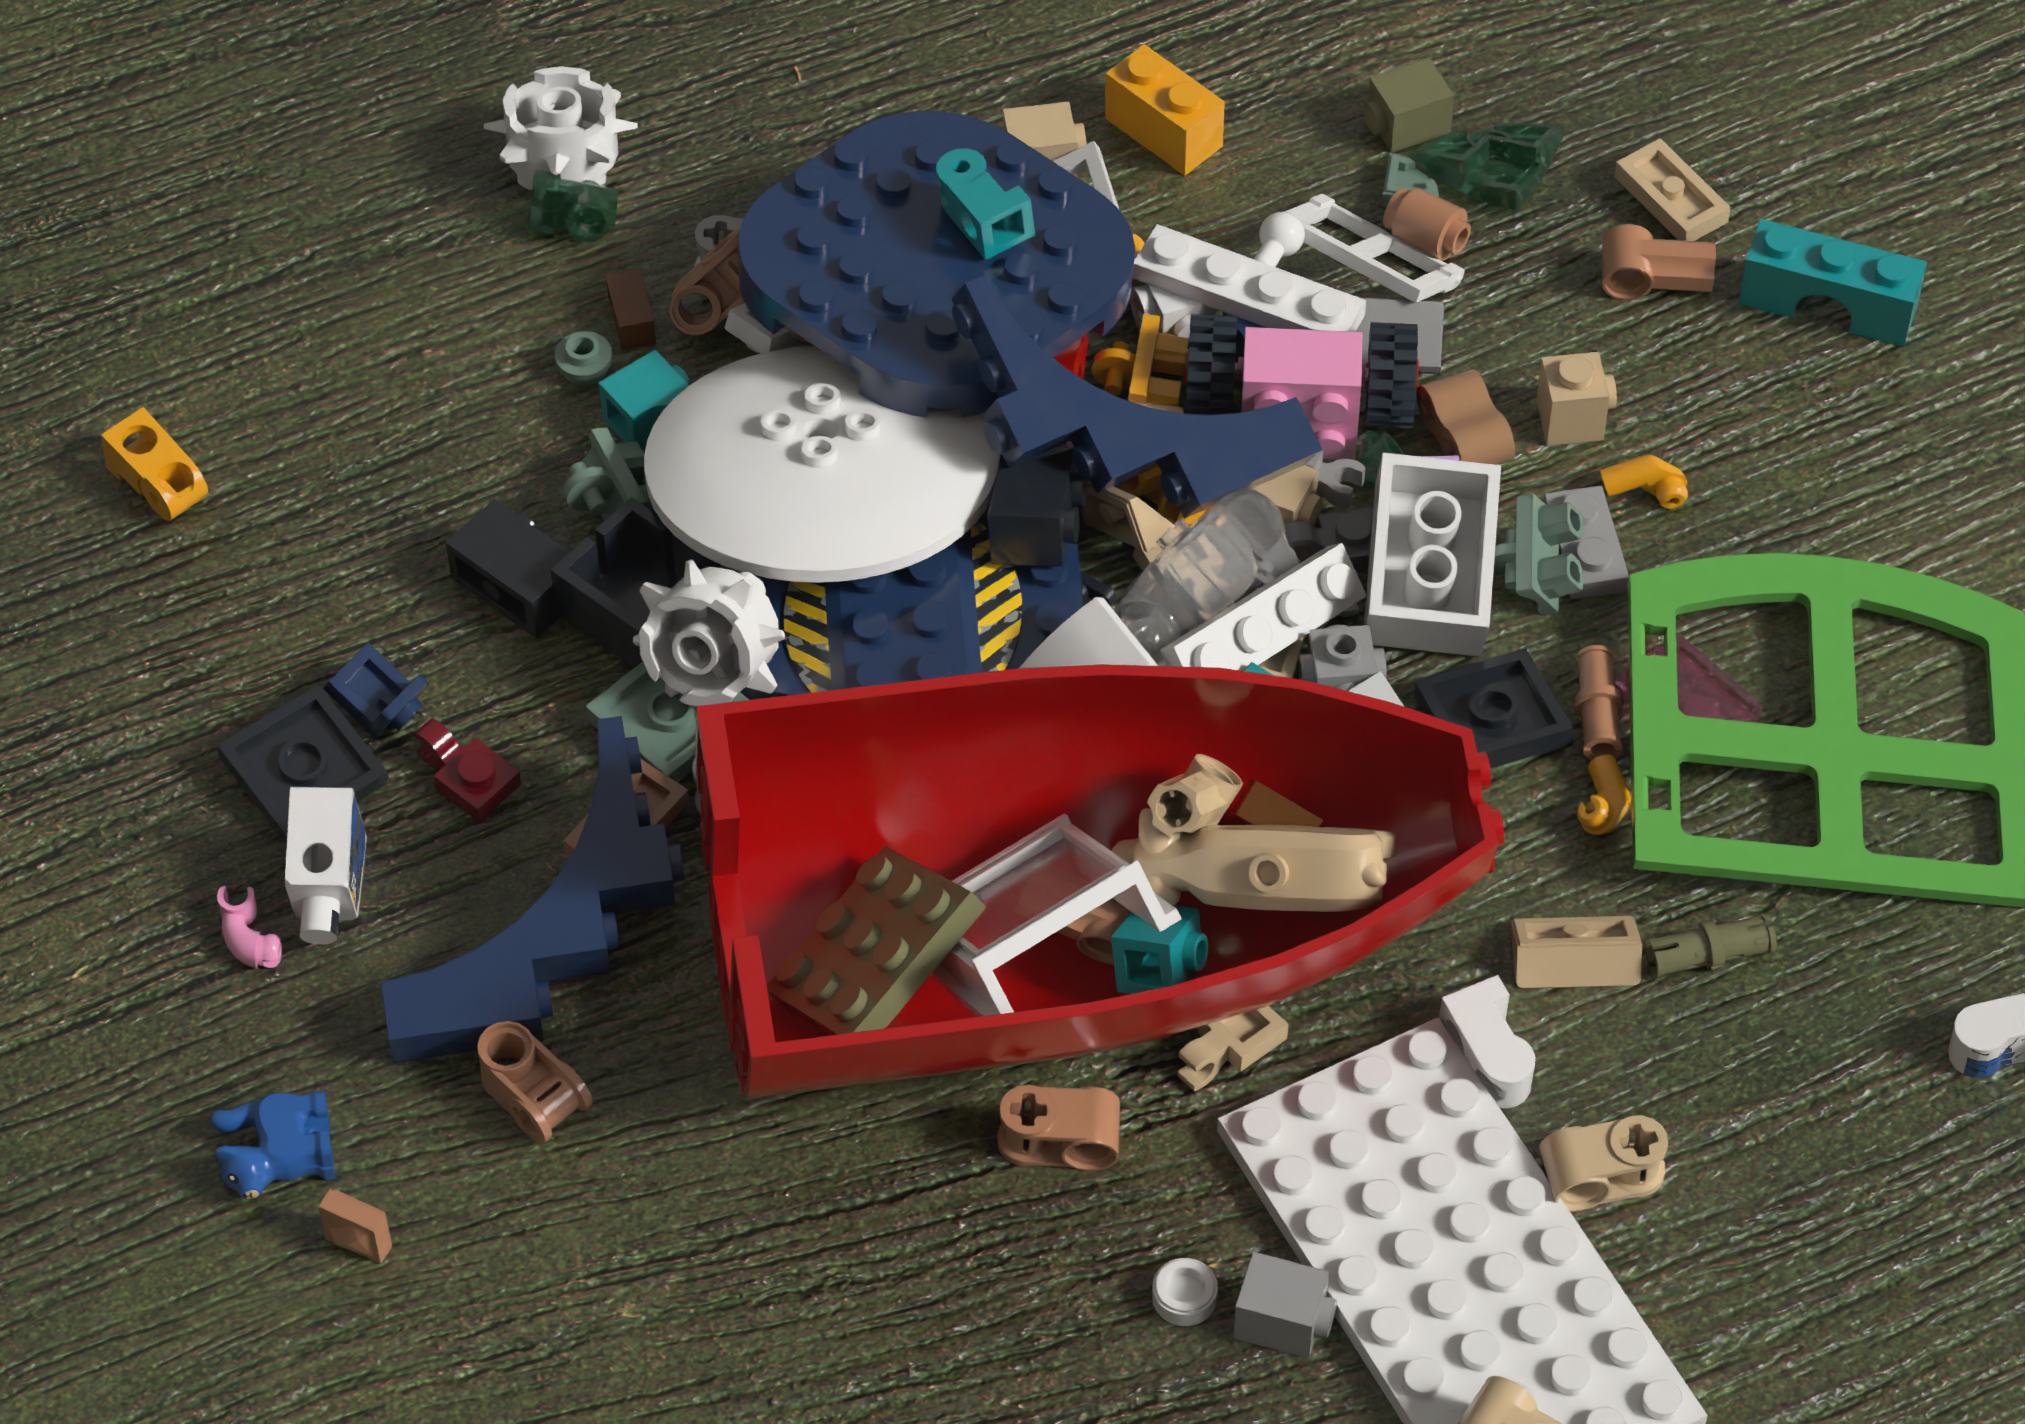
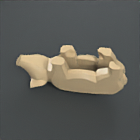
[1112,808,1397,912]

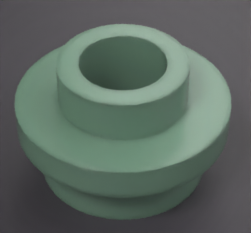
[555,331,612,386]

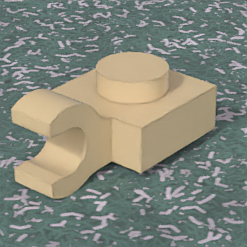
[1177,1006,1288,1091]

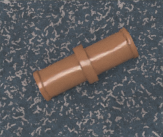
[1574,645,1623,761]

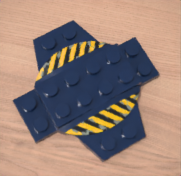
[740,521,1083,700]

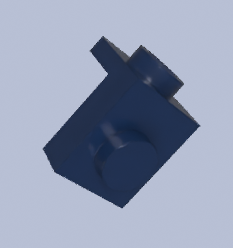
[323,642,429,739]

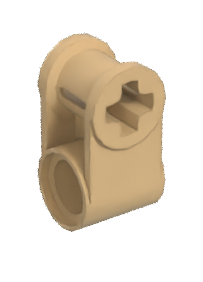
[1539,1115,1668,1212]

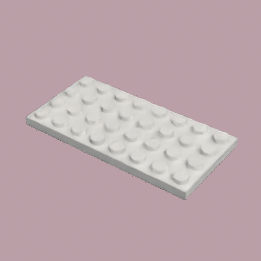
[1217,1017,1708,1424]

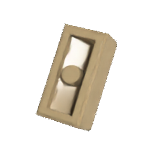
[1076,470,1180,552]
[1510,916,1642,988]

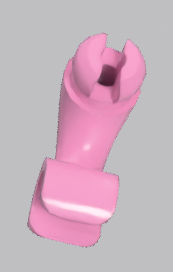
[217,886,282,969]

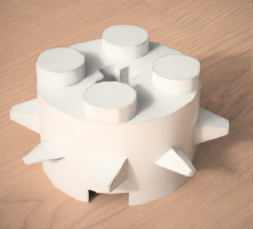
[484,66,638,190]
[633,560,785,706]

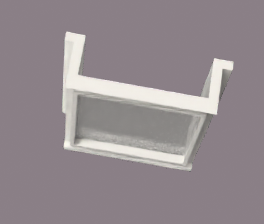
[930,814,1182,1017]

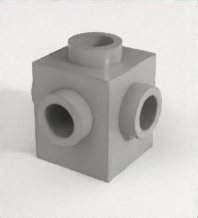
[1298,625,1387,691]

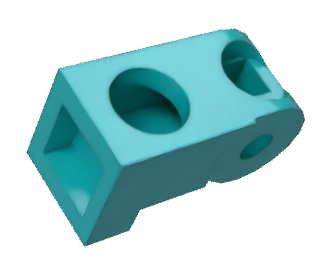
[936,148,1035,260]

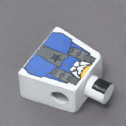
[285,787,367,944]

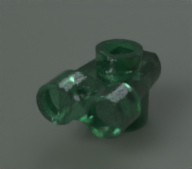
[528,170,618,242]

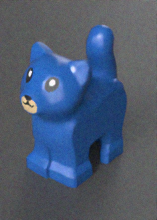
[210,1091,335,1200]

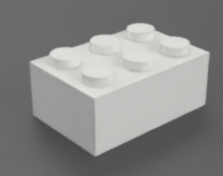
[1364,453,1501,657]

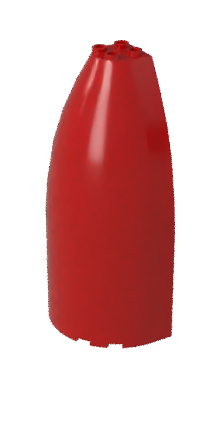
[695,664,1504,1099]

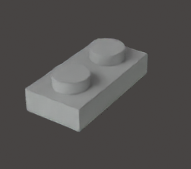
[1544,486,1629,600]

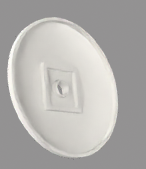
[644,346,1000,583]

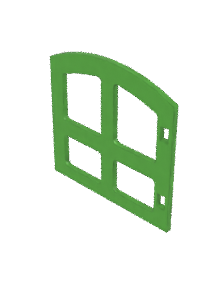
[1628,553,2025,908]

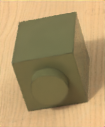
[1363,58,1454,153]

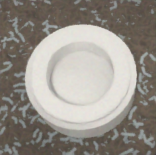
[1152,1258,1218,1326]

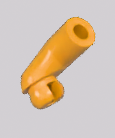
[1600,454,1688,509]
[1577,754,1632,835]

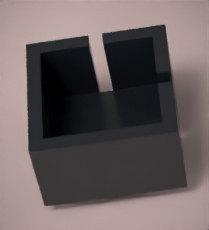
[550,497,721,668]

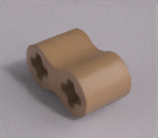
[1417,369,1515,465]

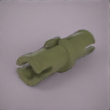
[1645,913,1777,978]

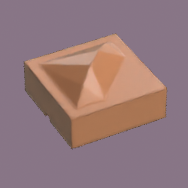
[318,1189,392,1264]

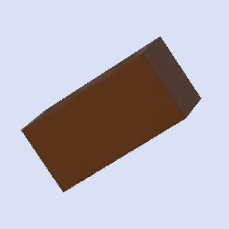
[605,268,656,350]
[1232,777,1323,827]

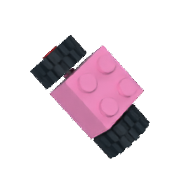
[1185,314,1419,461]

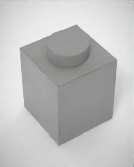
[1234,1252,1337,1359]

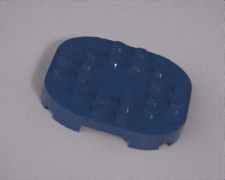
[738,111,1135,418]

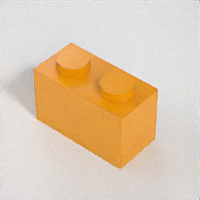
[1105,44,1225,176]

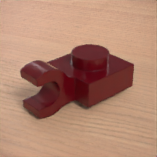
[415,718,521,822]

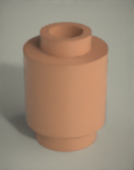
[1383,188,1471,261]

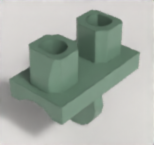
[562,427,657,521]
[1494,493,1583,615]

